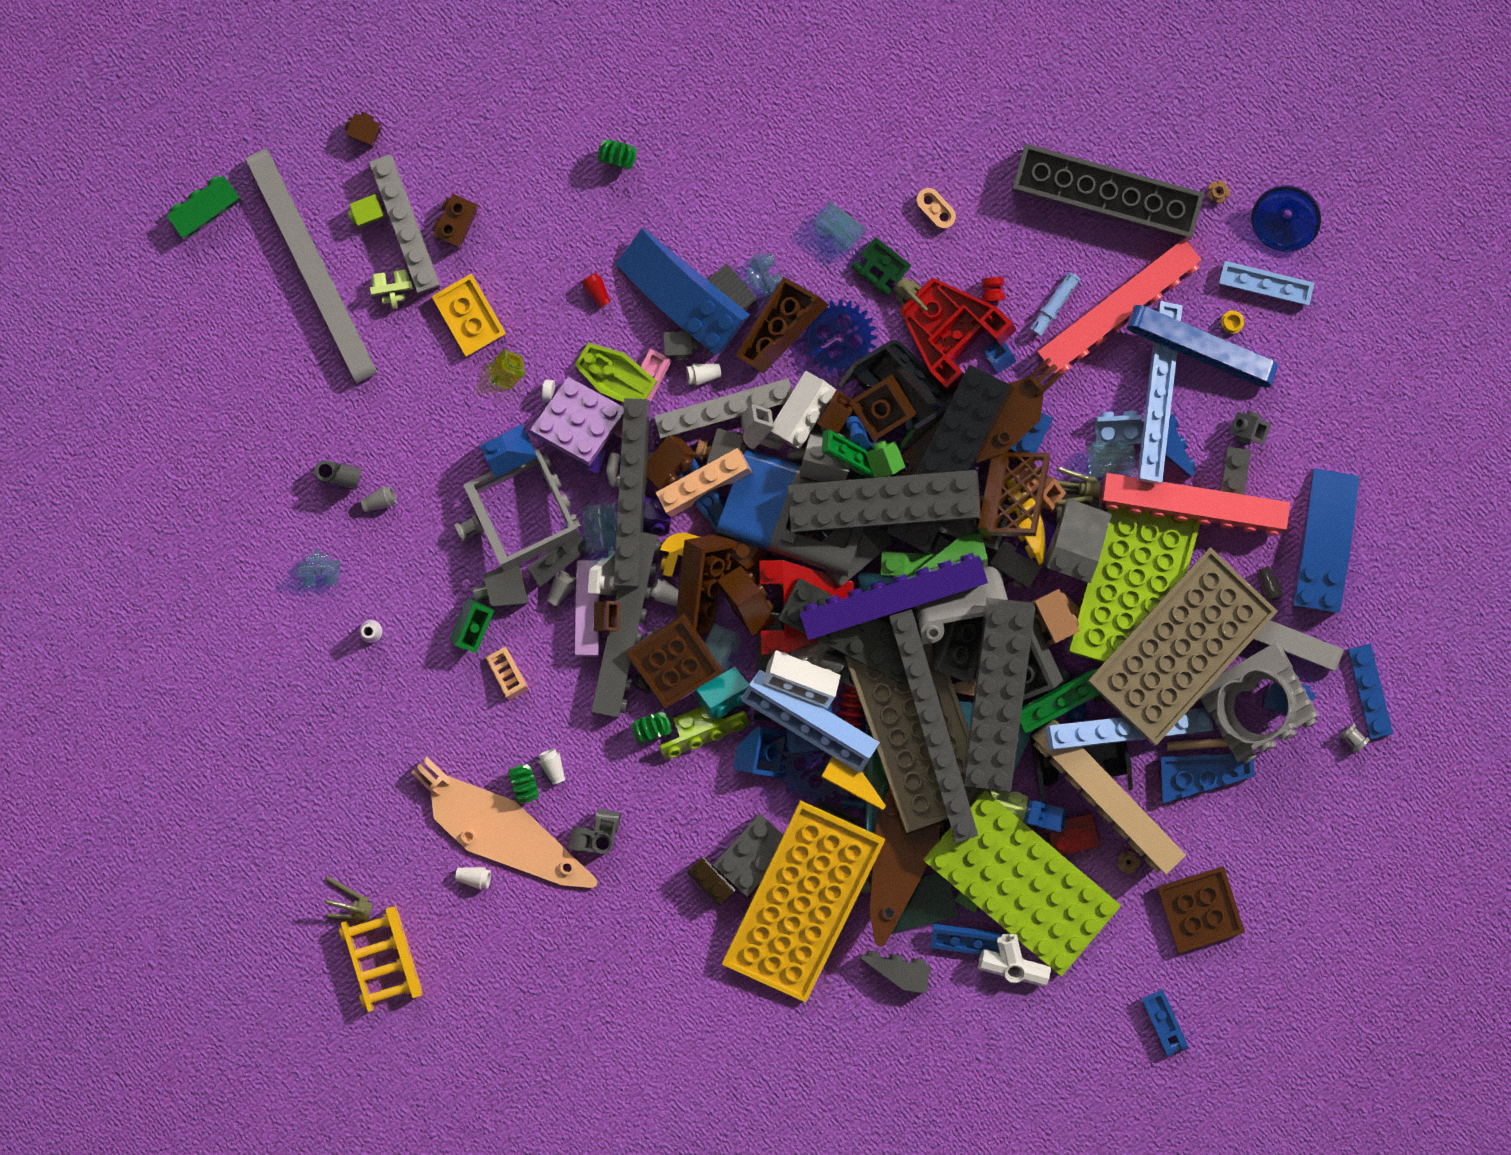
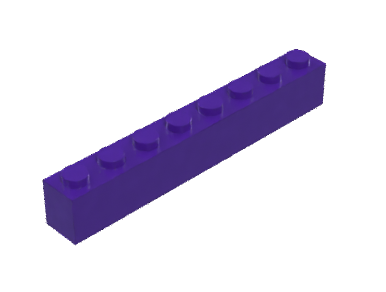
[799,552,988,640]

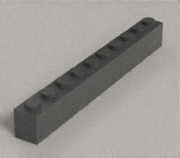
[889,610,978,842]

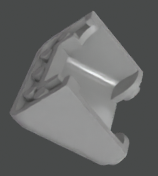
[911,567,1008,645]

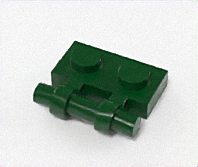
[851,237,912,296]

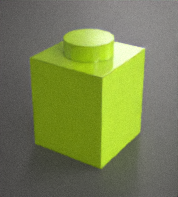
[348,194,386,228]

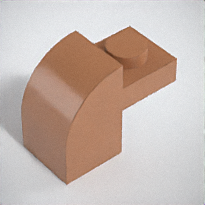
[1014,460,1066,510]

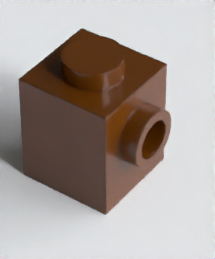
[344,112,382,148]

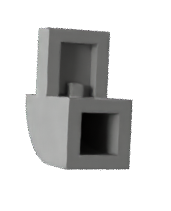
[741,403,783,450]

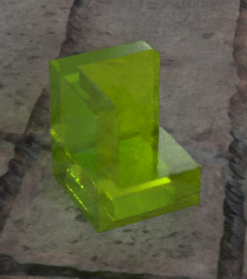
[488,349,526,389]

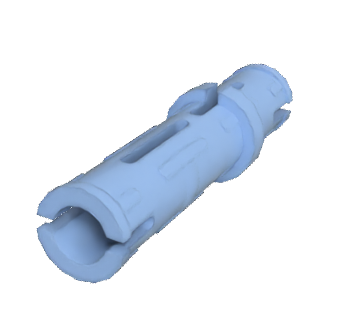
[1029,272,1081,337]

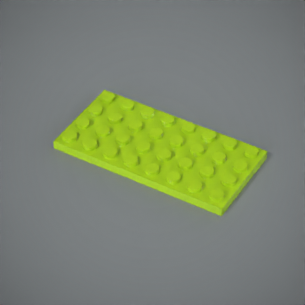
[1068,508,1200,663]
[923,789,1121,977]

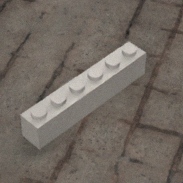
[369,154,441,295]
[654,378,792,440]

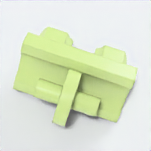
[370,269,414,309]

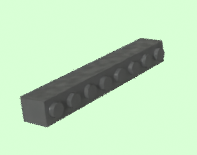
[614,398,650,587]
[591,532,662,717]

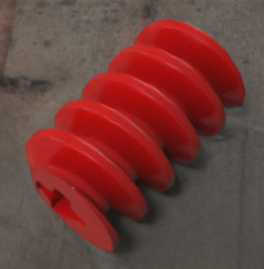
[835,685,865,727]

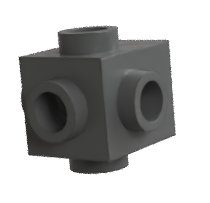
[1229,410,1271,446]

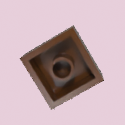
[849,374,917,441]
[717,566,776,636]

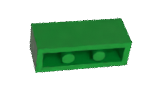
[167,175,242,240]

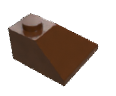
[724,540,774,585]

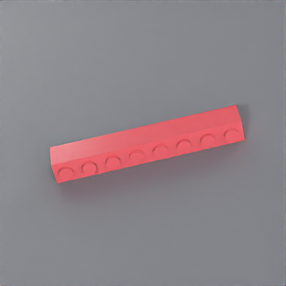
[1036,238,1201,375]
[1100,473,1290,536]

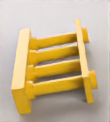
[339,905,423,1012]

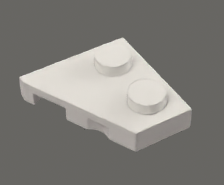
[588,550,618,596]

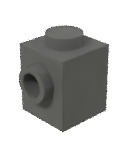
[664,331,697,361]

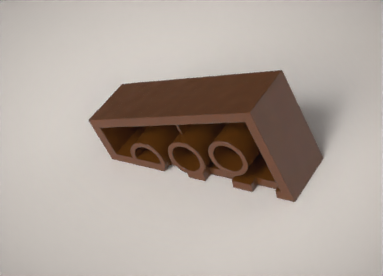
[735,276,829,374]
[675,534,738,635]

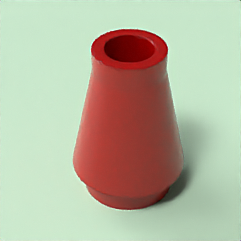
[581,272,611,308]

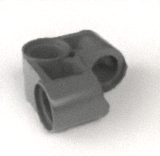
[315,460,362,490]
[819,651,855,688]
[568,808,621,854]

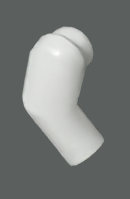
[606,453,620,487]

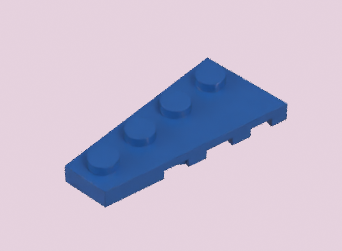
[1160,754,1255,803]

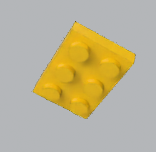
[431,273,506,357]

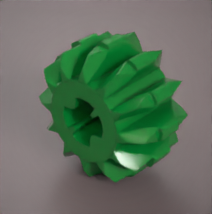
[597,139,637,170]
[631,712,672,744]
[508,764,539,804]

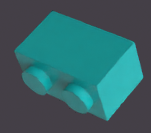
[696,667,749,721]

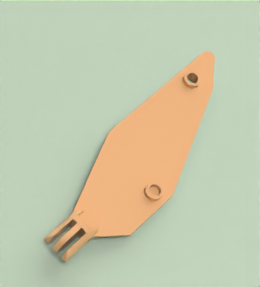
[410,756,597,888]

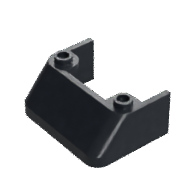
[838,340,953,451]
[1030,718,1133,803]

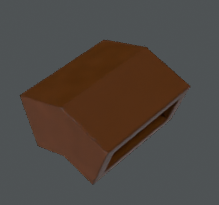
[593,601,620,632]

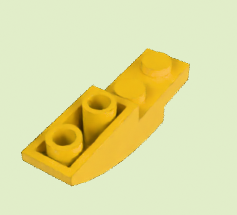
[1004,478,1046,565]

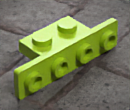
[659,706,750,760]

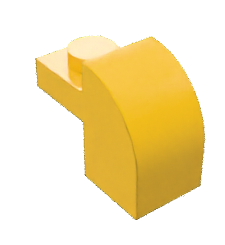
[660,533,699,577]

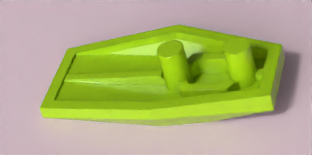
[575,342,658,403]

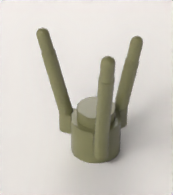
[893,277,928,311]
[1057,467,1100,505]
[325,877,373,922]

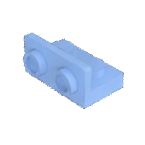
[1095,411,1143,446]

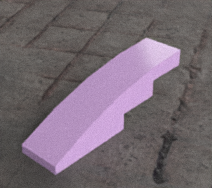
[575,560,600,657]

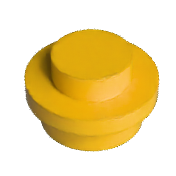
[1221,311,1244,334]

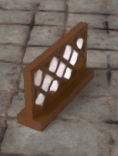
[978,452,1051,540]

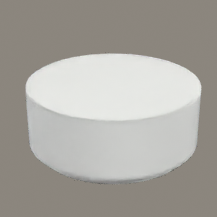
[542,379,555,403]

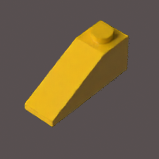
[821,756,886,810]

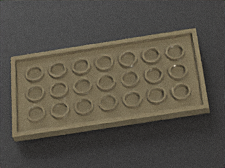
[1086,547,1278,746]
[844,643,992,833]

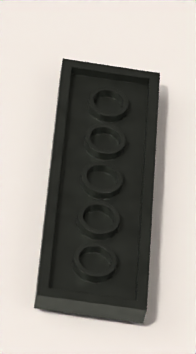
[777,578,906,684]

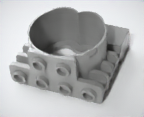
[1200,643,1320,764]

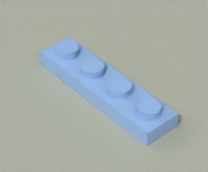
[1218,261,1315,306]

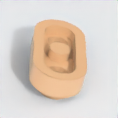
[917,188,956,229]

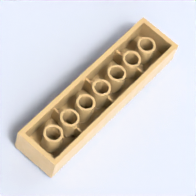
[1031,719,1186,875]

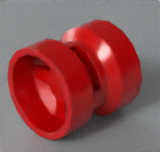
[981,277,1006,302]

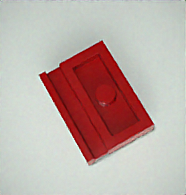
[1048,813,1099,855]

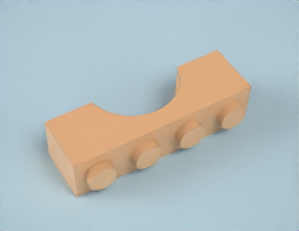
[656,448,753,517]

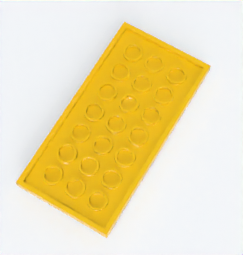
[722,800,885,1002]

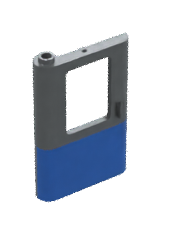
[717,448,865,577]

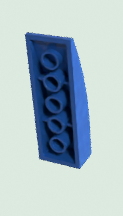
[616,228,750,355]
[1291,468,1360,613]

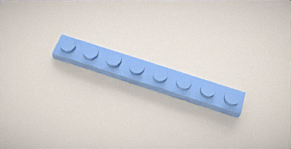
[1137,301,1182,485]
[1045,708,1213,751]

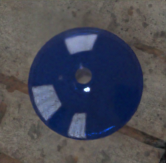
[1251,185,1321,252]

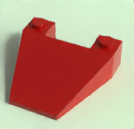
[900,277,1016,394]
[759,560,854,654]

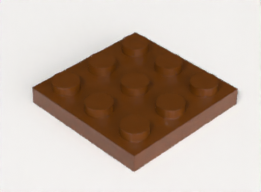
[626,614,723,708]
[1157,866,1245,953]

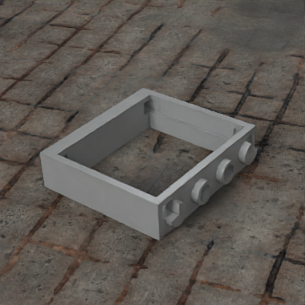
[464,449,580,571]

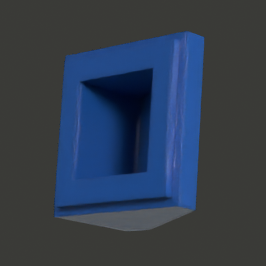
[982,342,1016,373]

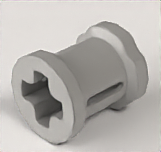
[454,514,484,542]
[1339,723,1370,754]

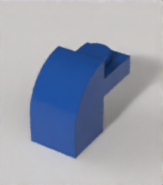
[1261,681,1316,713]
[1023,800,1069,833]

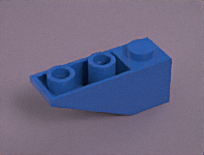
[1142,414,1197,477]

